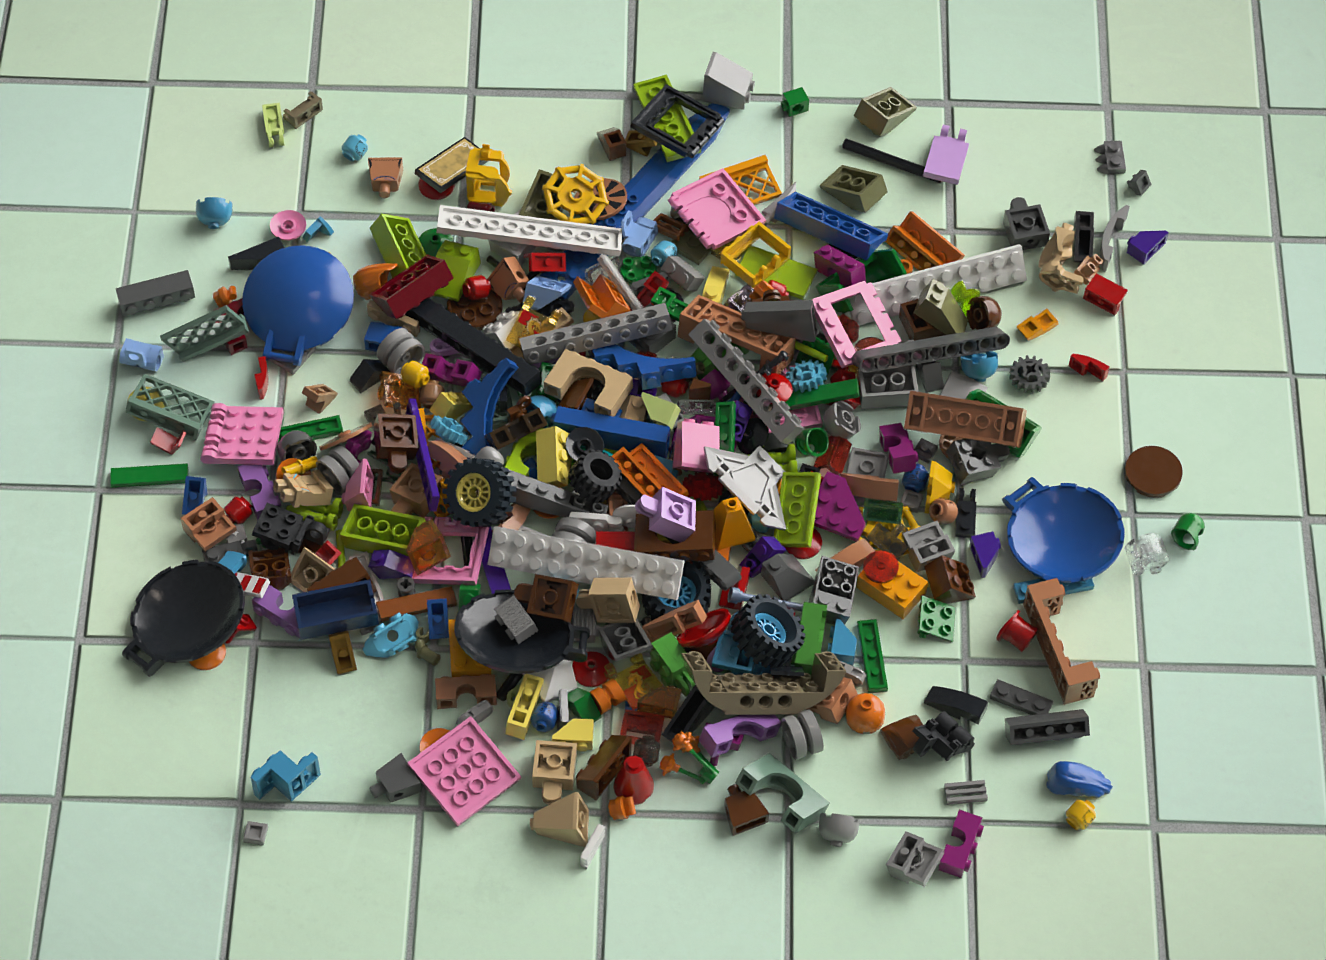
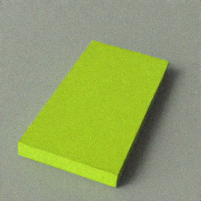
[735,245,818,300]
[774,472,821,548]

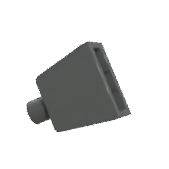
[369,753,421,802]

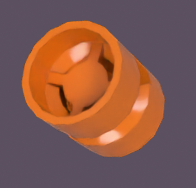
[590,678,625,715]

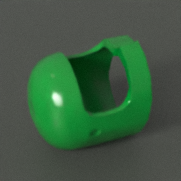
[795,428,829,457]
[1171,513,1205,551]

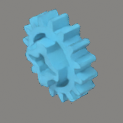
[786,359,827,392]
[429,415,470,445]

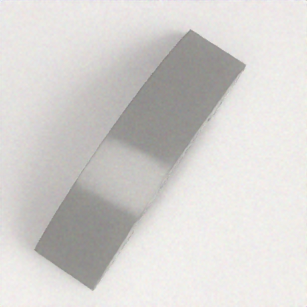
[1100,205,1130,271]

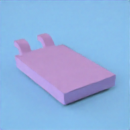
[923,124,969,185]

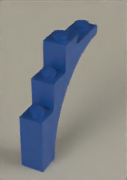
[588,344,696,390]
[460,358,519,459]

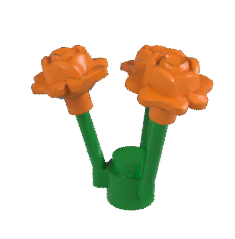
[659,731,719,784]

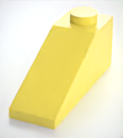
[702,266,730,304]
[505,674,544,740]

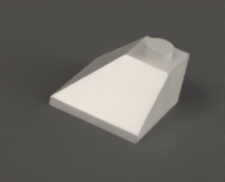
[523,660,578,702]

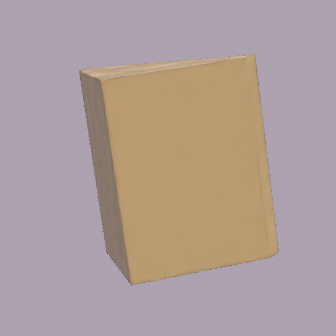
[291,548,335,592]

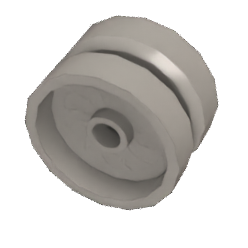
[376,328,425,376]
[316,445,359,495]
[552,517,596,544]
[781,709,824,760]

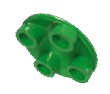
[620,255,657,284]

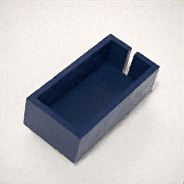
[292,580,379,640]

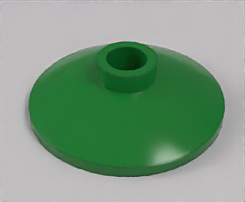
[419,228,454,257]

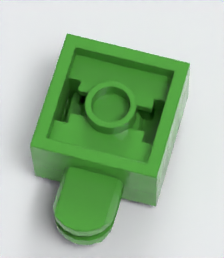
[650,632,695,697]

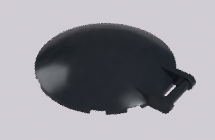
[122,560,245,677]
[454,590,590,674]

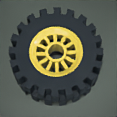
[442,458,517,527]

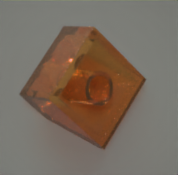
[406,519,451,576]

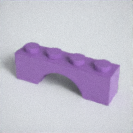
[699,714,781,757]

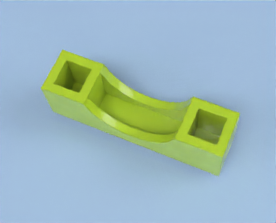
[505,428,545,477]

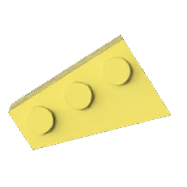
[536,426,572,488]

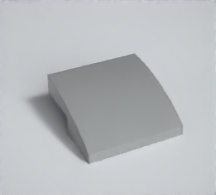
[940,372,988,399]

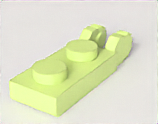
[262,102,285,148]

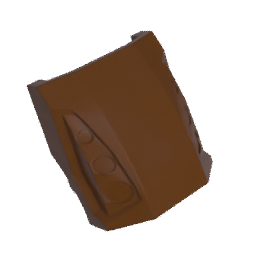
[248,547,292,590]
[880,715,923,760]

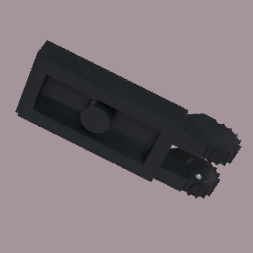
[955,488,977,538]

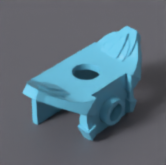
[362,612,419,658]

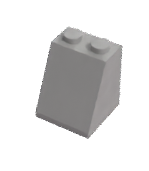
[702,52,755,110]

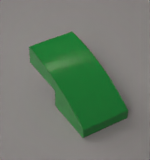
[651,287,688,322]

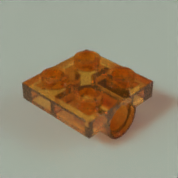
[377,371,421,410]

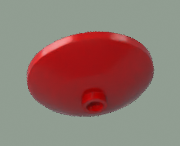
[677,608,731,648]

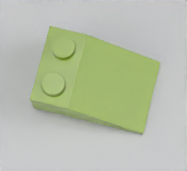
[433,240,481,302]

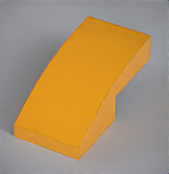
[1017,309,1059,341]

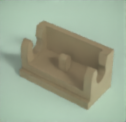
[283,91,323,129]

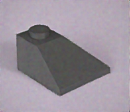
[761,554,815,601]

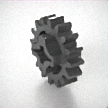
[1009,355,1050,394]

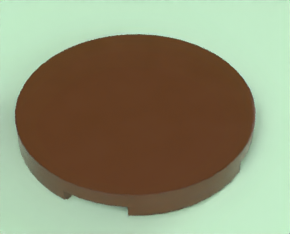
[447,289,503,330]
[1125,446,1183,498]

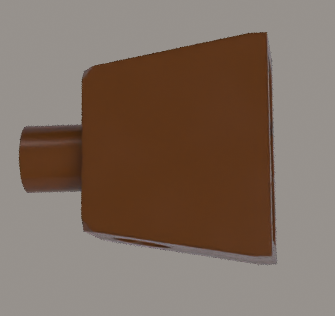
[724,784,769,836]

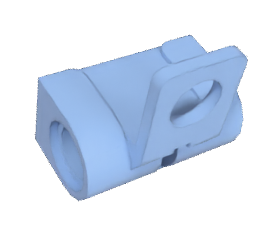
[621,210,658,257]
[119,338,164,371]

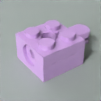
[635,487,696,543]

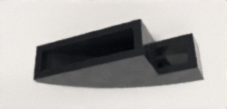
[661,673,715,743]

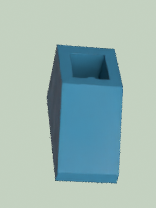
[827,619,857,666]

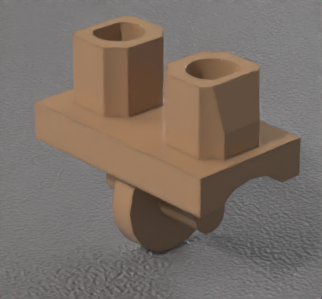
[1073,254,1103,285]

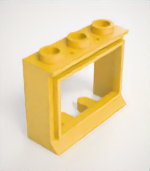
[720,221,791,290]

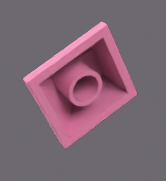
[342,459,374,511]

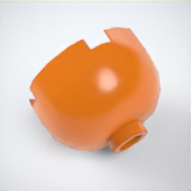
[845,693,886,734]

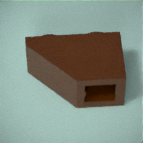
[597,127,626,161]

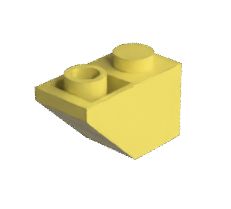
[430,392,473,420]
[552,718,594,751]

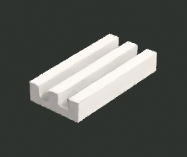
[580,824,605,869]

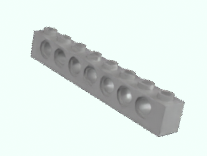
[519,303,672,365]
[688,319,804,444]

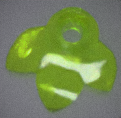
[951,280,980,316]

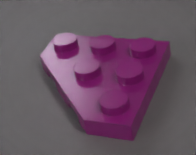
[814,471,866,542]

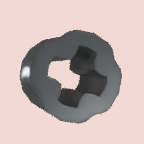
[397,576,416,597]

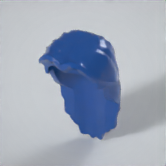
[1046,761,1113,798]

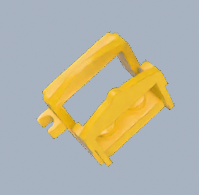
[466,144,512,207]

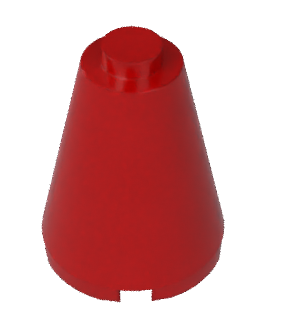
[613,756,654,805]

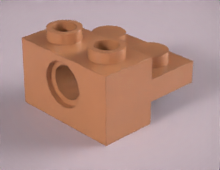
[181,497,237,552]
[806,677,858,724]

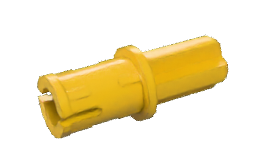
[281,456,318,476]

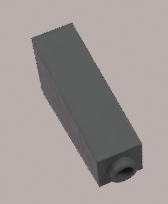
[741,300,817,342]

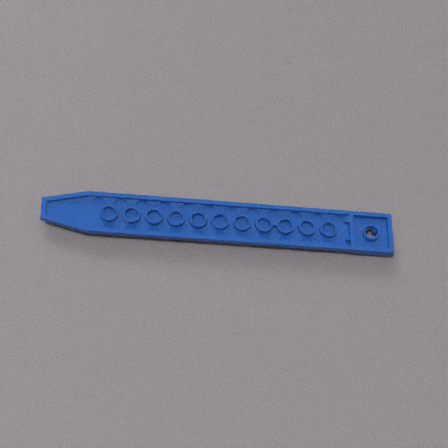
[540,103,730,300]

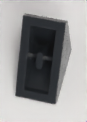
[349,359,391,393]

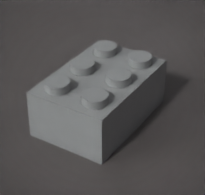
[856,365,919,409]

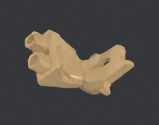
[1038,223,1083,294]

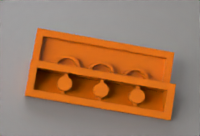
[885,211,965,271]
[573,274,631,318]
[610,443,689,497]

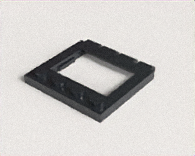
[630,84,725,158]

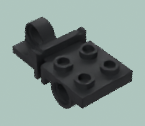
[252,502,330,555]
[912,711,975,761]

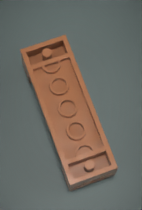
[677,294,796,374]
[904,391,1027,448]
[1023,578,1100,705]

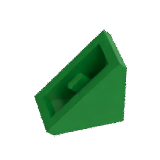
[567,688,602,722]

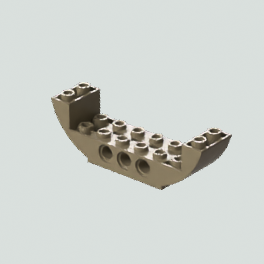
[682,651,846,715]

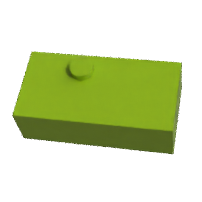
[340,504,430,560]

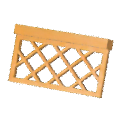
[699,154,782,205]

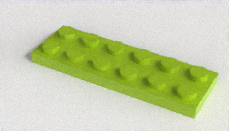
[633,74,701,162]

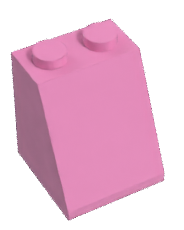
[672,419,719,473]

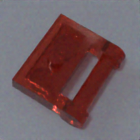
[620,709,665,751]

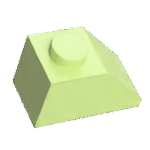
[641,392,681,430]

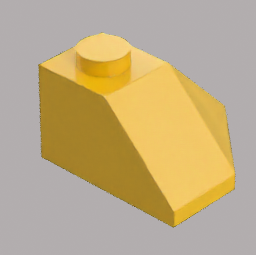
[924,461,956,514]

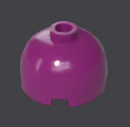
[701,369,730,400]

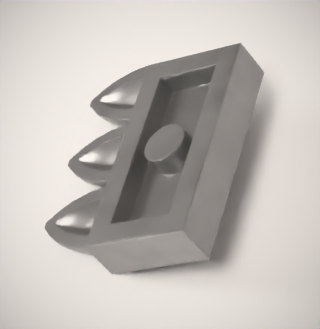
[1094,141,1126,174]

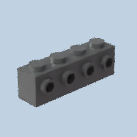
[115,270,195,316]
[1005,709,1090,745]

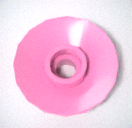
[270,210,307,241]

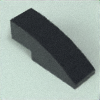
[1073,211,1094,262]
[924,686,988,725]

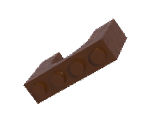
[634,510,716,562]

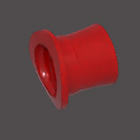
[997,610,1039,652]

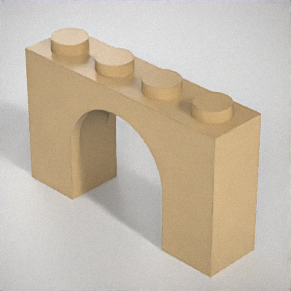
[544,349,633,416]

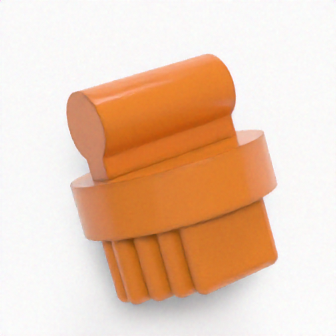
[749,280,774,299]
[213,286,237,308]
[608,796,636,820]

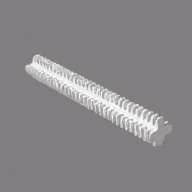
[597,254,643,310]

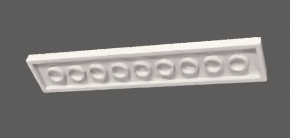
[436,205,622,256]
[848,244,1027,327]
[488,526,684,600]

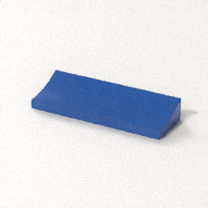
[774,192,888,261]

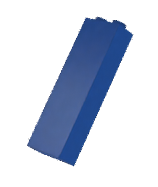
[551,406,670,459]

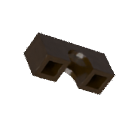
[484,408,548,450]

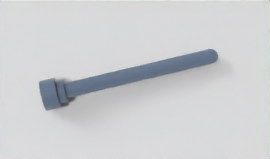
[728,587,803,612]

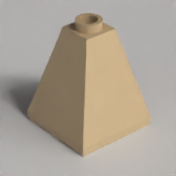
[530,792,589,847]

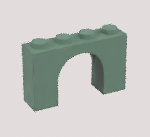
[735,753,830,834]

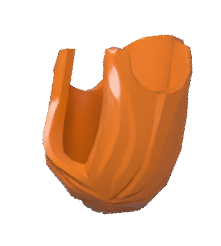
[353,263,398,300]

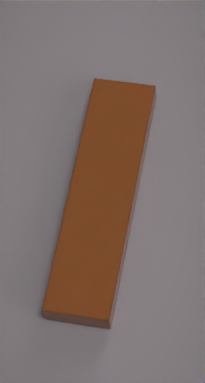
[376,586,457,622]

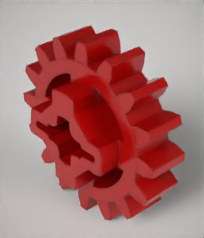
[682,472,724,501]

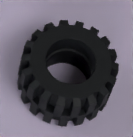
[568,450,622,503]

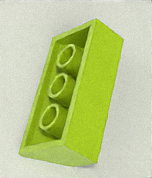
[369,213,426,278]

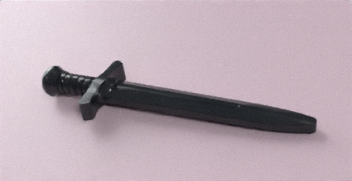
[711,351,789,410]

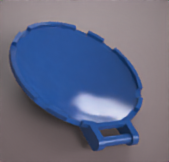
[242,245,354,366]
[1002,477,1125,583]

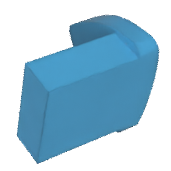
[302,216,334,243]
[218,551,247,574]

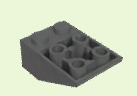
[809,556,859,625]

